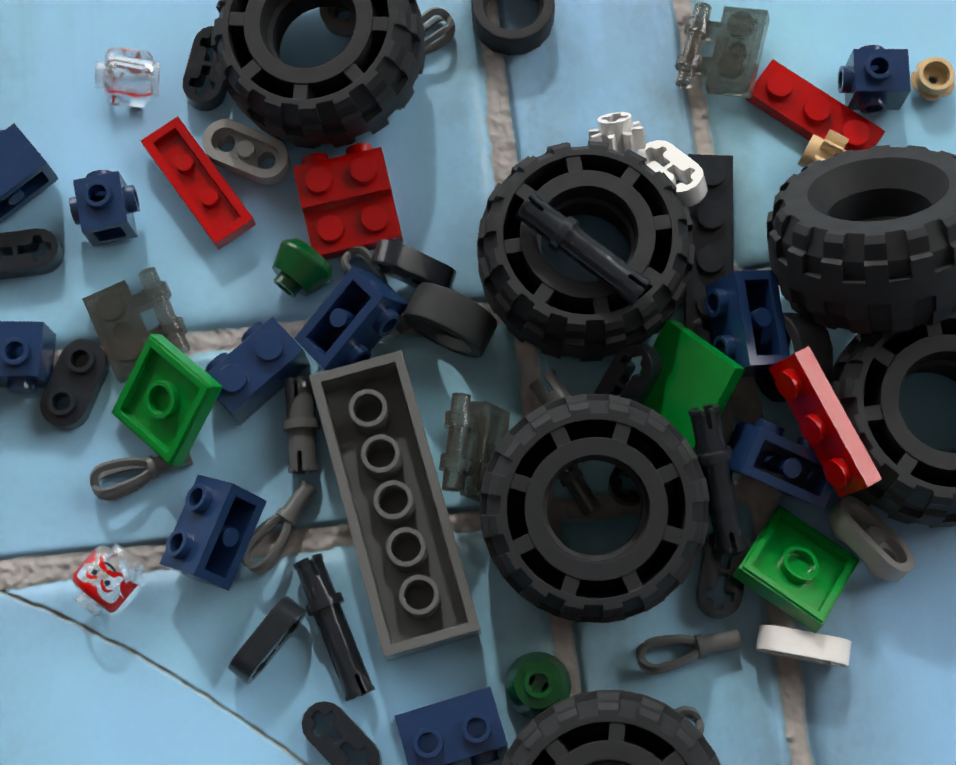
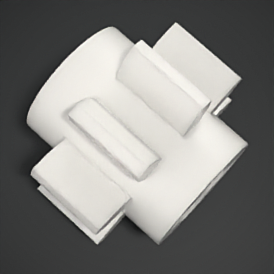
[588,112,646,154]

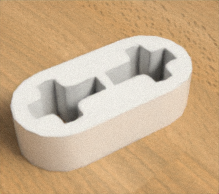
[637,140,708,207]
[756,625,852,667]

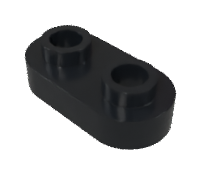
[40,339,110,431]

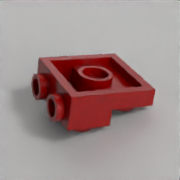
[293,143,404,260]

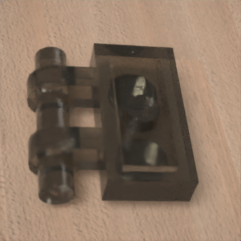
[675,2,770,98]
[82,267,190,384]
[439,393,510,502]

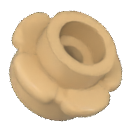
[910,57,955,101]

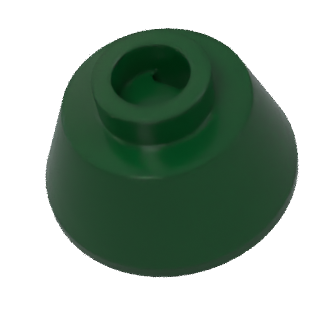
[272,238,332,298]
[504,652,571,719]

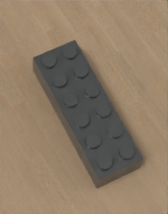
[309,350,481,661]

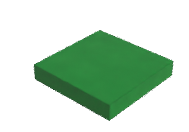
[640,319,745,451]
[111,334,223,466]
[732,505,859,633]

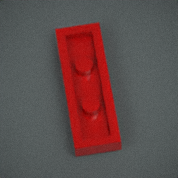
[745,59,885,151]
[141,116,256,250]
[769,346,882,498]

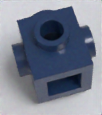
[838,45,911,115]
[69,170,140,247]

